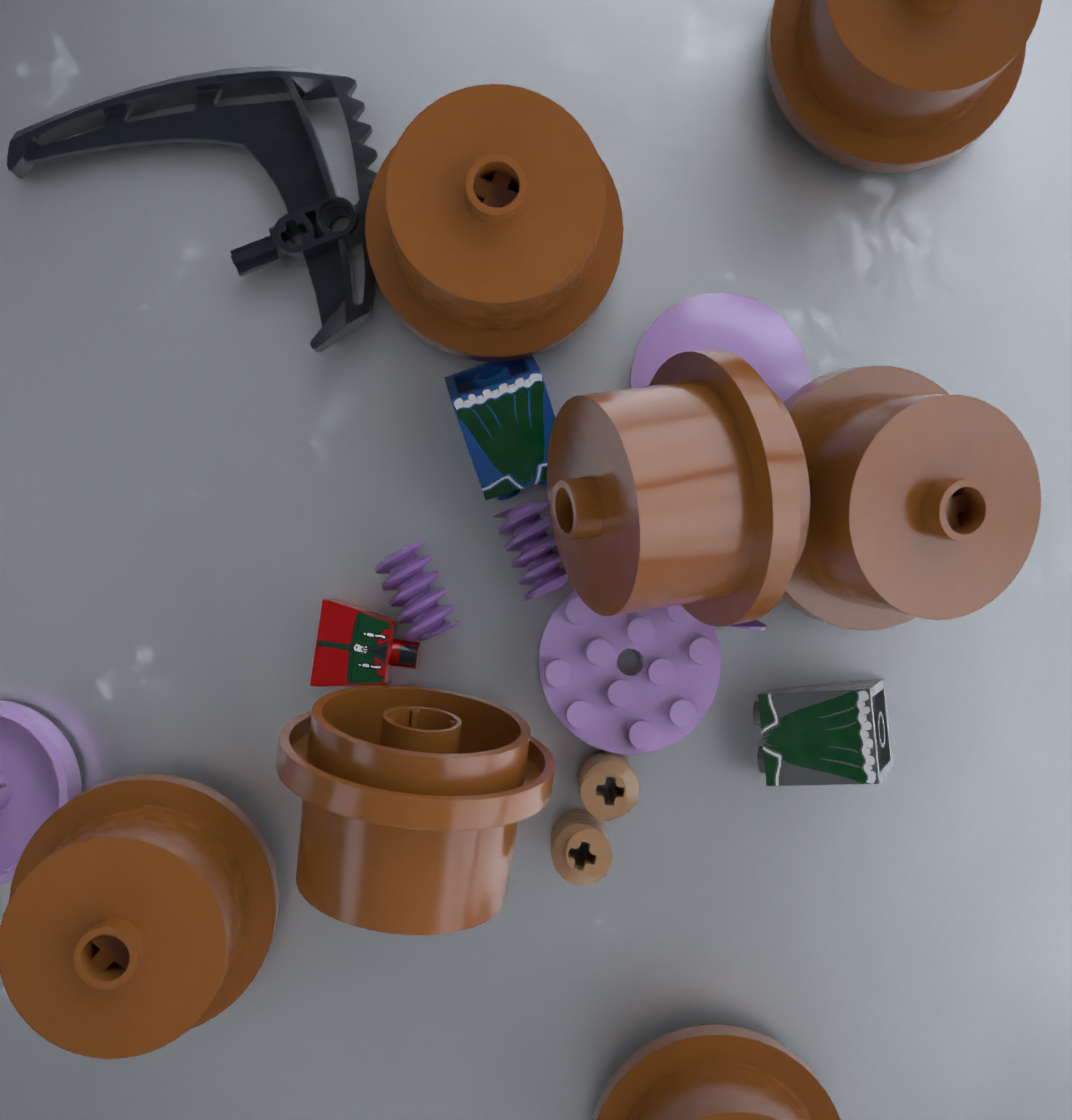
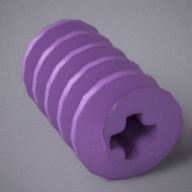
[493,501,569,601]
[374,541,460,641]

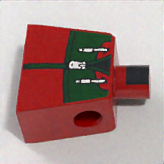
[310,599,421,687]

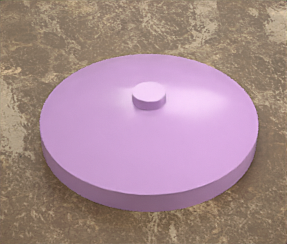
[629,293,809,403]

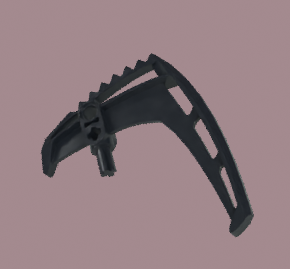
[7,66,378,352]

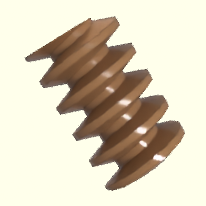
[577,750,639,822]
[551,809,612,886]

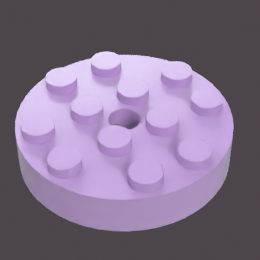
[538,590,721,755]
[0,700,81,884]

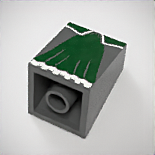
[753,679,893,786]

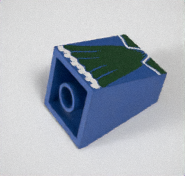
[444,356,555,500]

